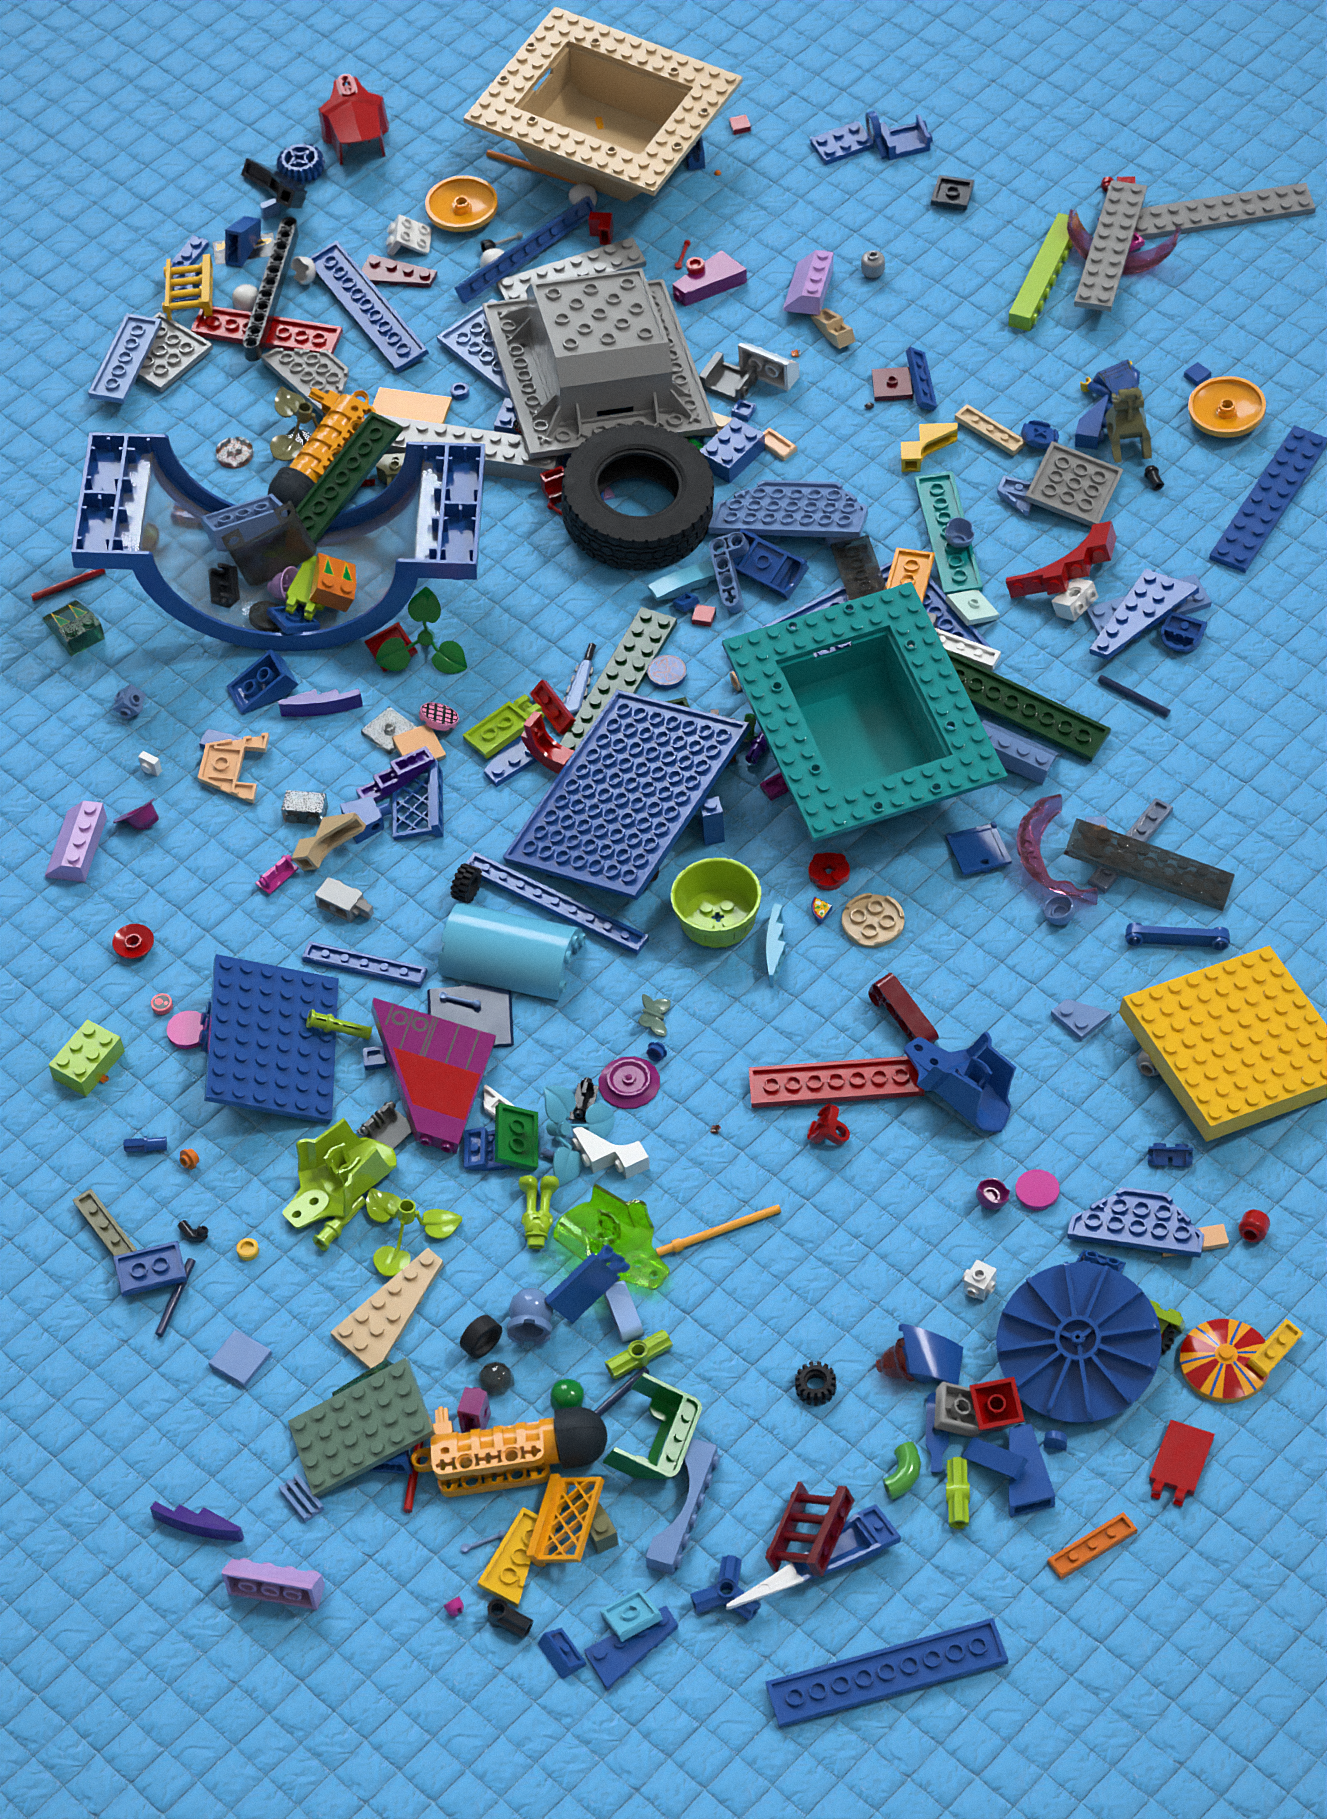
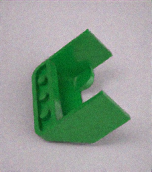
[602,1373,702,1480]

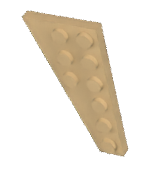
[330,1248,444,1374]

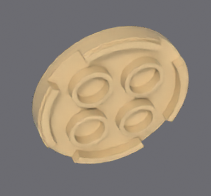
[841,893,904,948]

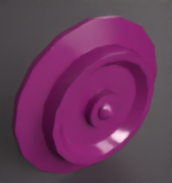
[599,1056,660,1109]

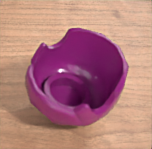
[976,1178,1010,1210]

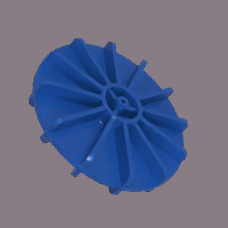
[996,1261,1162,1424]

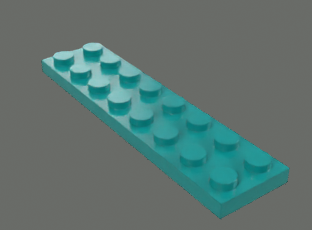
[914,471,983,596]

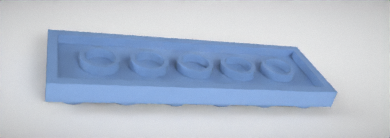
[88,313,162,404]
[1085,574,1212,636]

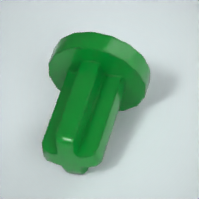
[743,713,758,742]

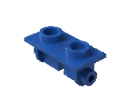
[1148,1143,1193,1167]

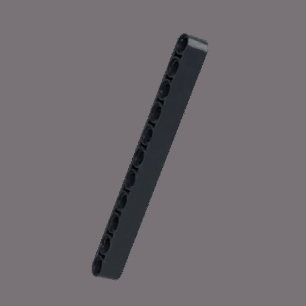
[243,217,298,362]

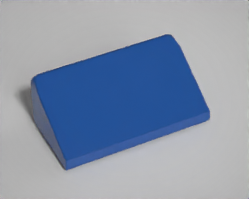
[538,1628,587,1679]

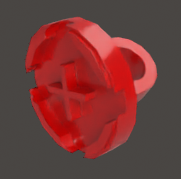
[807,1103,850,1145]

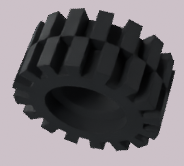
[450,863,482,904]
[795,1361,836,1406]

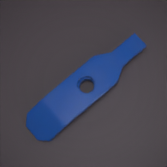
[926,1392,949,1473]

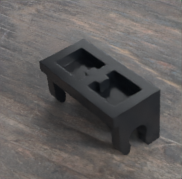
[208,563,240,609]

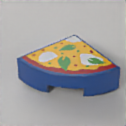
[811,897,833,924]

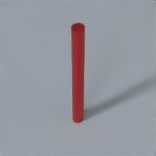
[30,569,106,601]
[403,1441,424,1513]

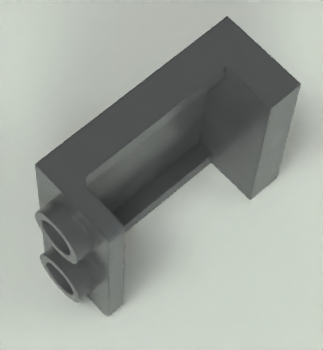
[699,351,758,403]

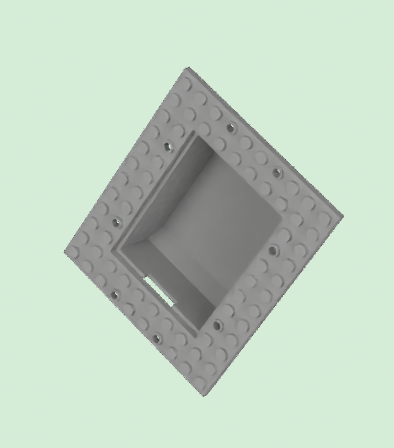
[482,268,717,459]

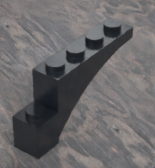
[241,158,307,209]

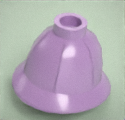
[267,566,300,605]

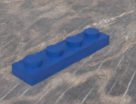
[905,347,937,411]

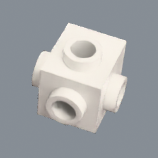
[962,1260,997,1301]

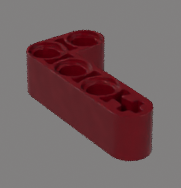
[868,973,939,1043]

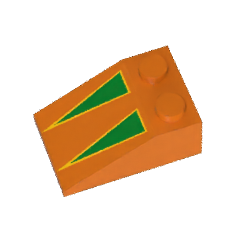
[309,552,357,612]

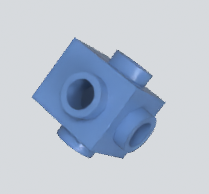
[112,684,146,719]

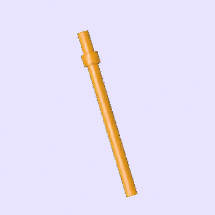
[655,1204,781,1257]

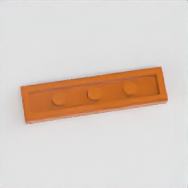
[1047,1512,1138,1580]

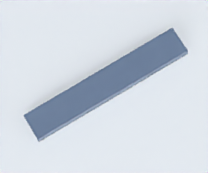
[1088,798,1173,894]

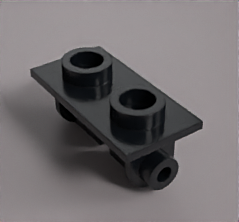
[569,1077,599,1122]

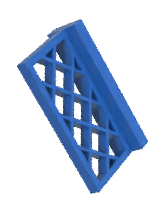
[392,760,444,841]

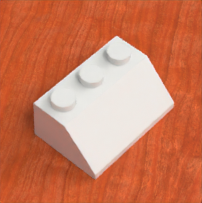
[738,343,799,391]

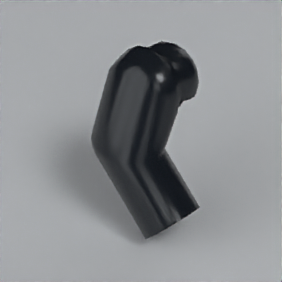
[177,1220,209,1241]

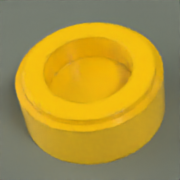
[236,1238,259,1261]

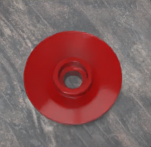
[112,924,154,959]

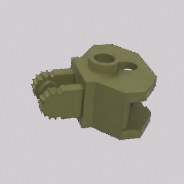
[376,453,405,486]

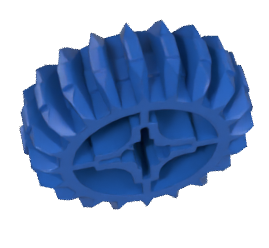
[276,143,325,184]

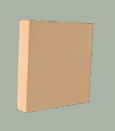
[392,724,446,761]

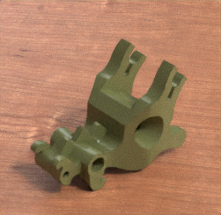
[1106,387,1152,463]

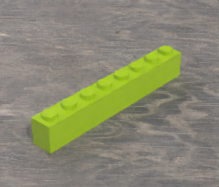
[1008,213,1081,331]

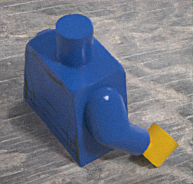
[1080,359,1140,403]

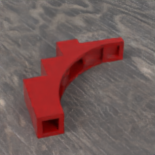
[1005,521,1117,598]

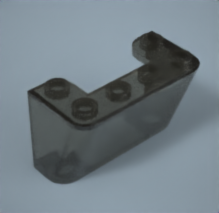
[221,501,316,587]

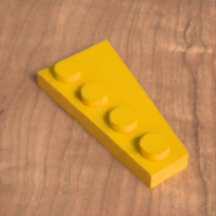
[477,1507,538,1607]

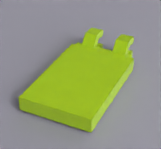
[285,554,325,620]
[462,694,545,759]

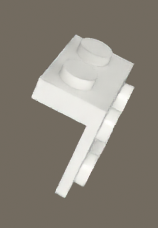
[386,214,431,256]

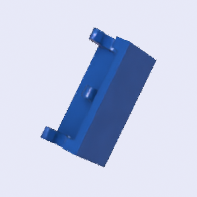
[685,135,705,170]

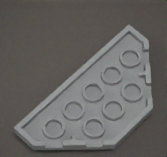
[261,348,349,417]

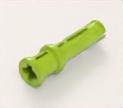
[306,1009,372,1040]
[312,1196,366,1251]

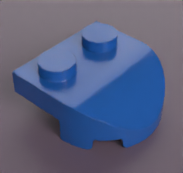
[1161,611,1208,652]

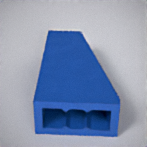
[1009,1424,1055,1517]

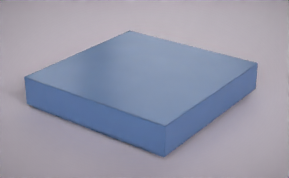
[208,1329,272,1387]

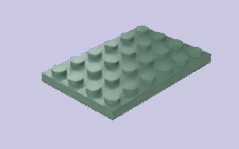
[288,1358,436,1498]

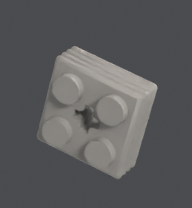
[934,1382,982,1438]

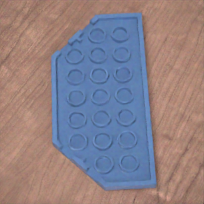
[708,480,868,538]

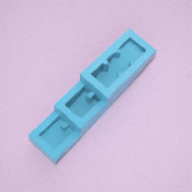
[647,561,725,601]
[766,903,786,987]

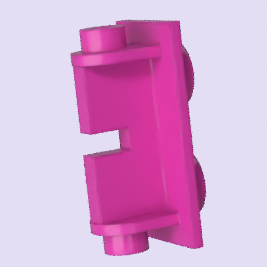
[255,854,299,894]

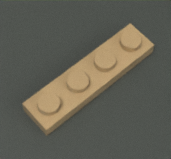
[955,404,1026,456]

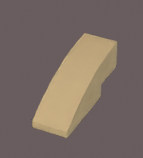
[810,308,856,349]

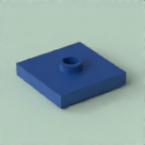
[266,604,321,634]

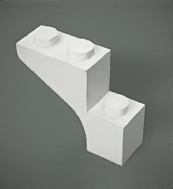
[571,1127,650,1179]

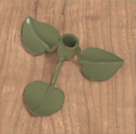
[270,386,318,461]

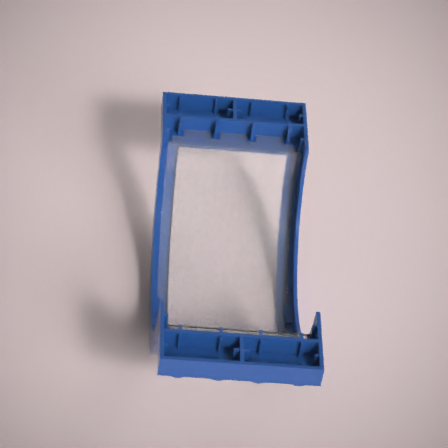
[71,432,486,651]

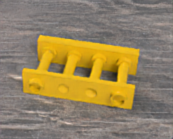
[162,254,213,320]

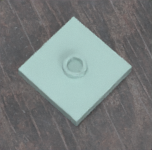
[945,590,1000,625]

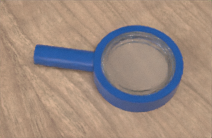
[865,111,888,159]

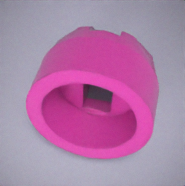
[443,1596,464,1616]

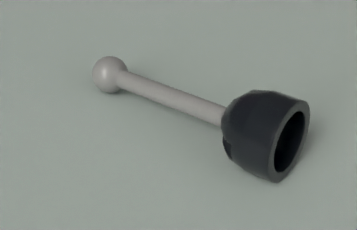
[480,232,523,253]

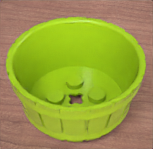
[671,858,761,948]

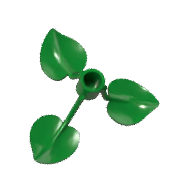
[376,587,467,674]

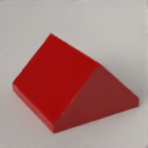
[969,1377,1024,1431]

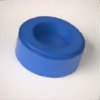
[450,382,470,401]

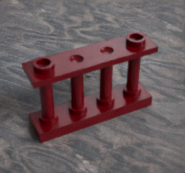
[765,1481,855,1577]

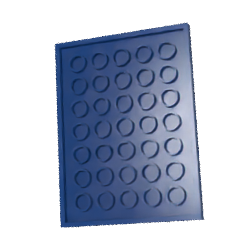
[204,954,339,1124]

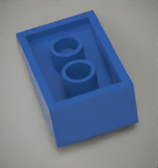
[226,649,299,714]

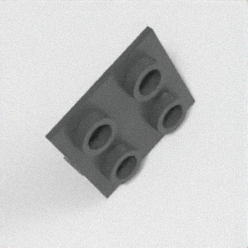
[356,1101,412,1150]

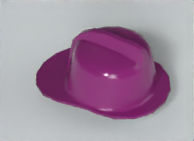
[113,798,159,830]

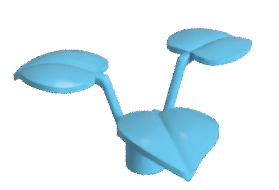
[543,1085,615,1186]

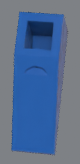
[1075,395,1111,450]

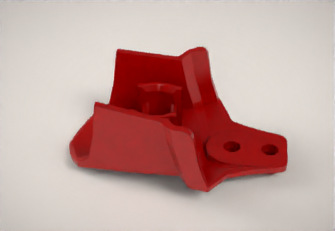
[318,74,389,165]

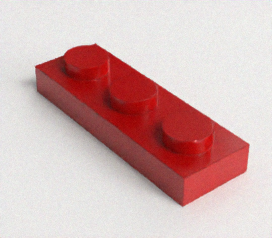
[530,679,576,735]

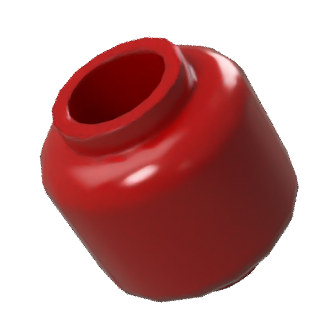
[1238,1209,1270,1243]

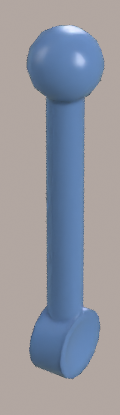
[439,991,481,1008]
[461,1530,507,1554]

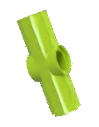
[605,1329,673,1380]
[946,1457,970,1529]

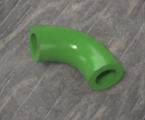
[882,1442,921,1500]

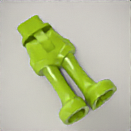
[518,1175,559,1249]

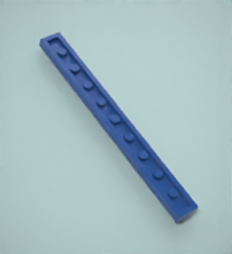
[454,196,597,304]
[466,852,649,955]

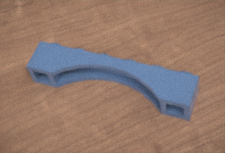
[646,1438,720,1575]

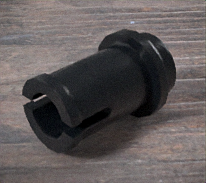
[1144,465,1164,490]

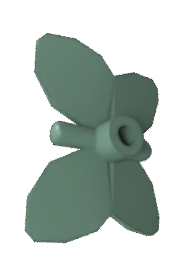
[638,994,671,1037]

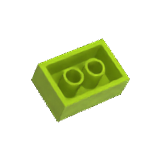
[48,1019,125,1097]

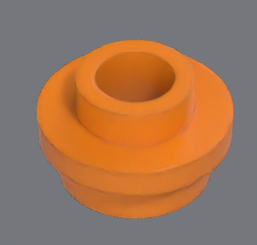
[179,1148,199,1170]

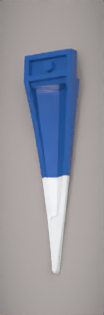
[726,1504,901,1610]

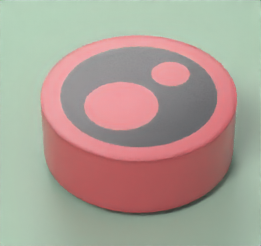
[151,993,173,1015]

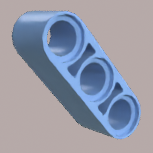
[604,1280,644,1342]

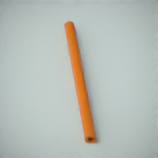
[486,149,578,185]

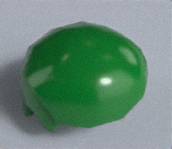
[550,1379,584,1410]

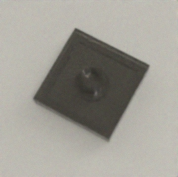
[361,707,417,755]

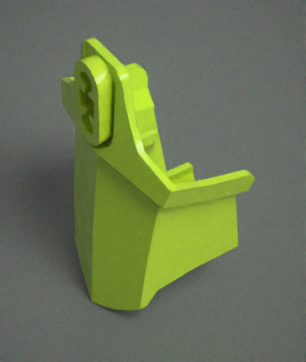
[282,1118,397,1229]

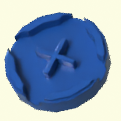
[1021,420,1059,450]

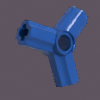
[690,1555,761,1621]

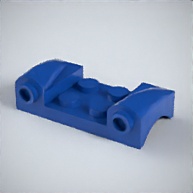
[724,528,809,600]

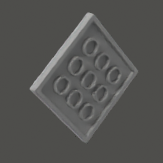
[137,312,213,392]
[1024,441,1124,527]

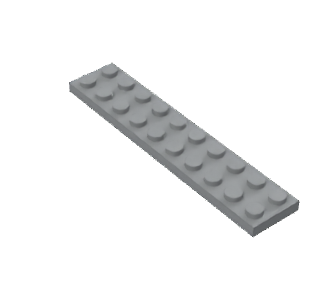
[1074,180,1147,312]
[1135,183,1315,240]

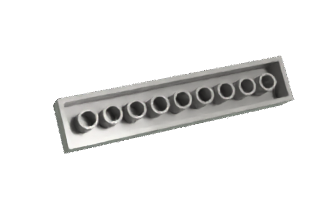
[380,414,564,483]

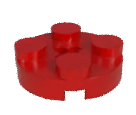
[808,852,850,891]

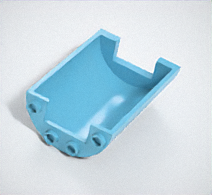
[438,903,586,1000]

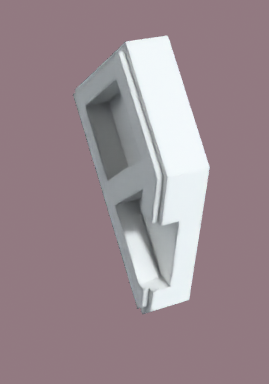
[484,1084,514,1119]

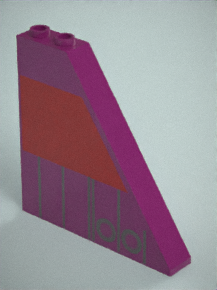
[371,998,496,1154]

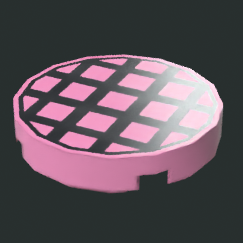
[418,702,459,731]

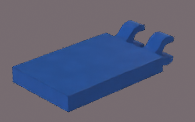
[545,1244,631,1324]

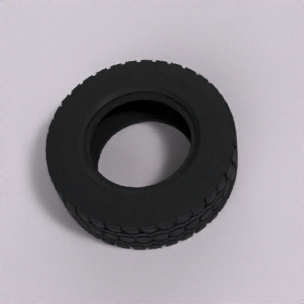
[561,424,714,570]

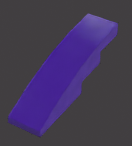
[278,688,363,717]
[356,746,435,802]
[150,1501,244,1542]

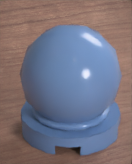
[507,1288,553,1345]

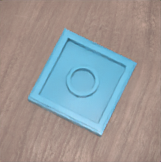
[600,1588,663,1642]

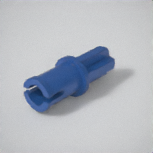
[123,1136,167,1153]

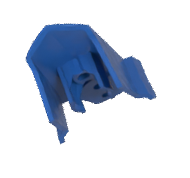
[903,1032,1017,1132]

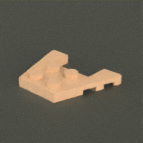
[198,733,270,803]

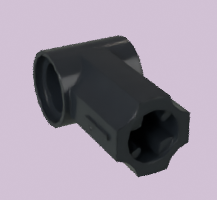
[487,1598,533,1639]

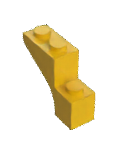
[901,423,958,472]

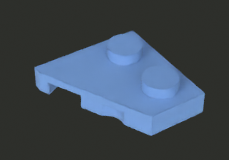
[997,475,1034,516]
[1051,999,1111,1041]

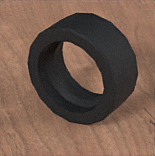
[460,1315,502,1359]

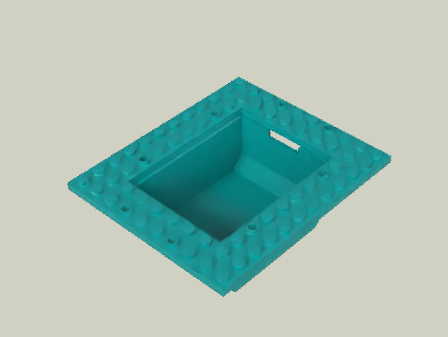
[722,582,1008,843]

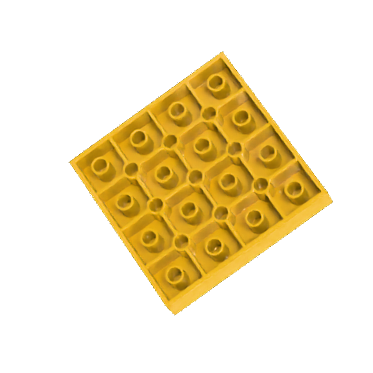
[1119,945,1327,1142]

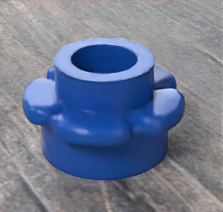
[646,1042,667,1062]

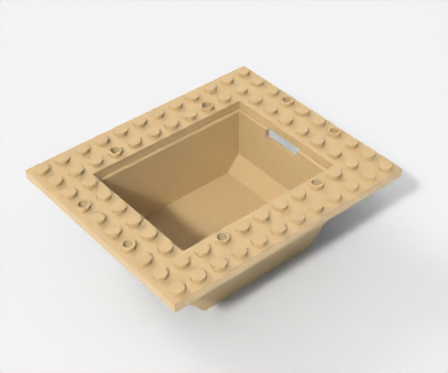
[463,7,743,202]

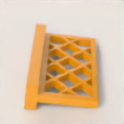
[526,1474,605,1567]

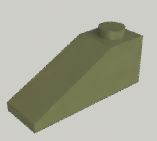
[571,1487,619,1554]

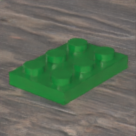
[495,1103,538,1172]

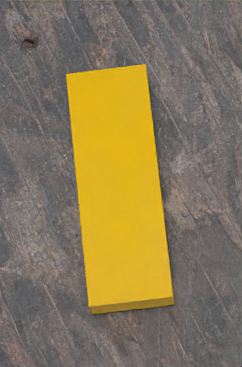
[1247,1318,1304,1378]

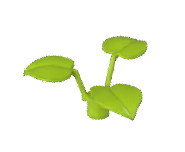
[366,1188,463,1277]

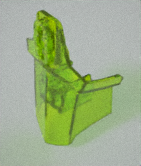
[553,1184,670,1290]

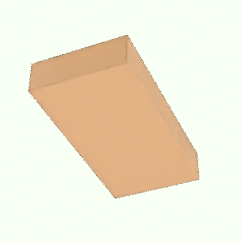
[763,427,797,461]

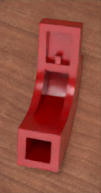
[521,711,574,774]

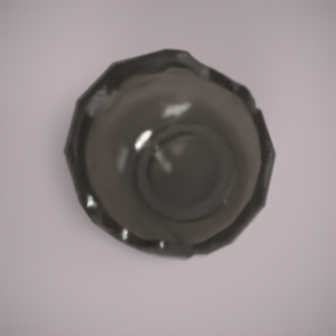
[479,1362,514,1396]

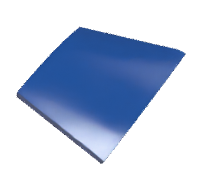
[898,1324,964,1385]

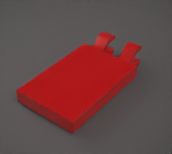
[1149,1420,1215,1507]

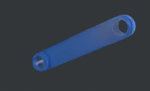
[1125,922,1230,950]

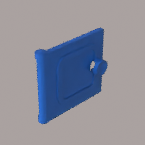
[945,821,1012,876]

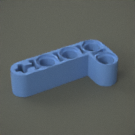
[709,532,749,614]

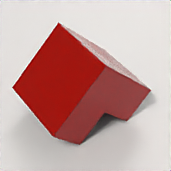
[588,212,614,245]
[540,466,564,505]

